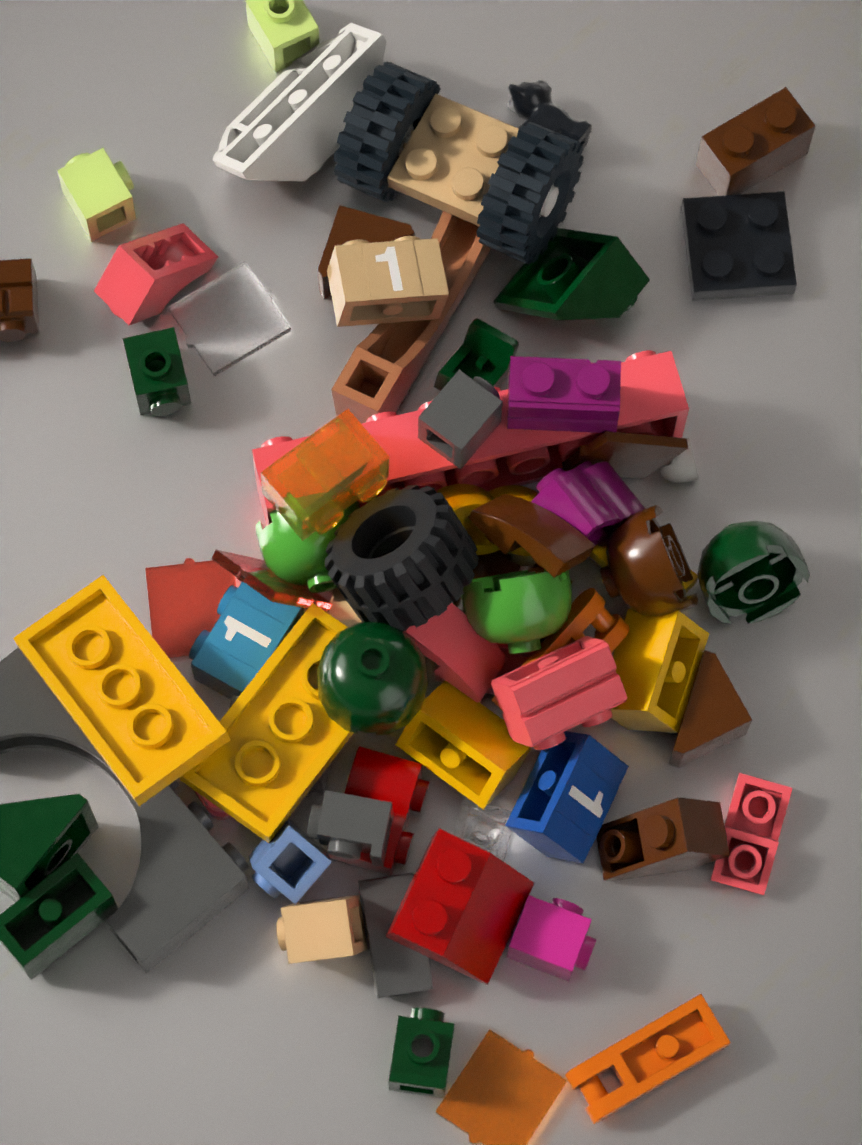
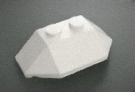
[212,23,387,182]

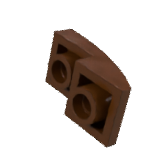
[468,494,596,578]

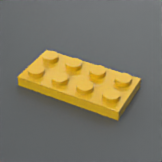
[13,575,231,806]
[179,603,354,843]

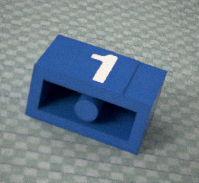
[505,731,629,864]

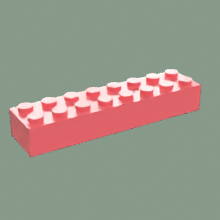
[252,350,689,525]

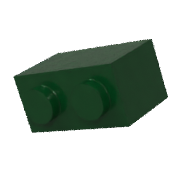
[0,853,118,980]

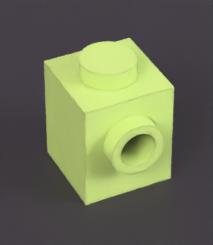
[246,0,320,73]
[57,148,137,242]

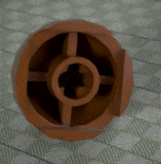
[600,505,698,616]

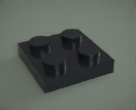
[681,191,797,301]

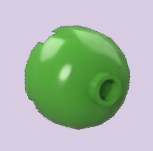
[255,495,360,593]
[461,569,572,654]

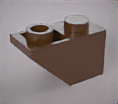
[596,797,730,881]

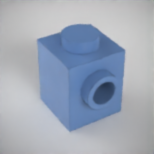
[248,818,332,904]

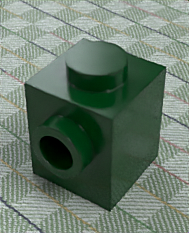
[123,327,191,416]

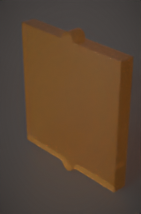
[435,1029,567,1145]

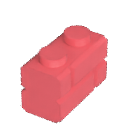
[491,636,628,750]

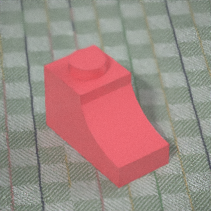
[94,223,218,325]

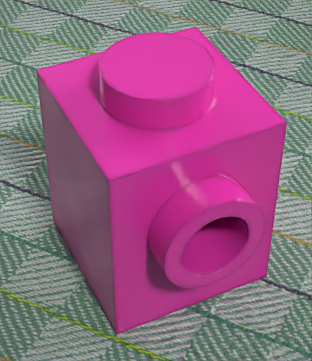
[507,895,597,982]

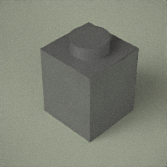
[418,370,503,469]

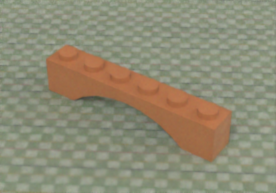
[331,211,491,425]

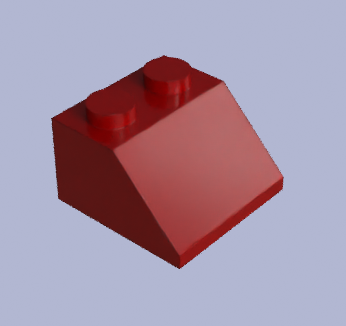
[385,828,534,985]

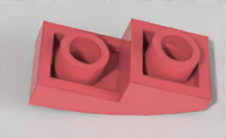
[404,603,507,703]
[710,773,793,895]

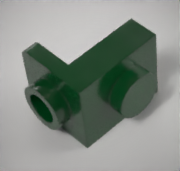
[433,318,519,391]

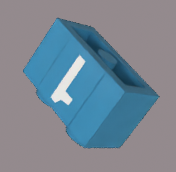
[189,574,304,700]

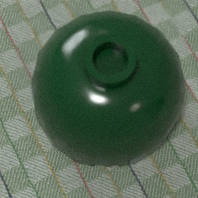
[697,521,810,624]
[317,622,428,736]

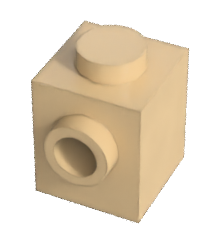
[276,894,368,964]

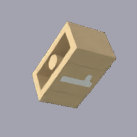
[327,236,449,327]

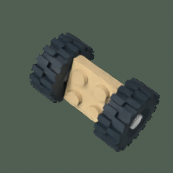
[334,61,584,264]

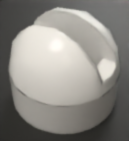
[660,438,699,483]

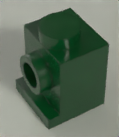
[388,1008,455,1098]

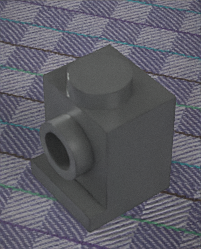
[307,790,394,867]

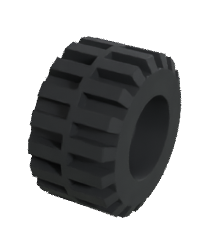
[325,485,479,631]

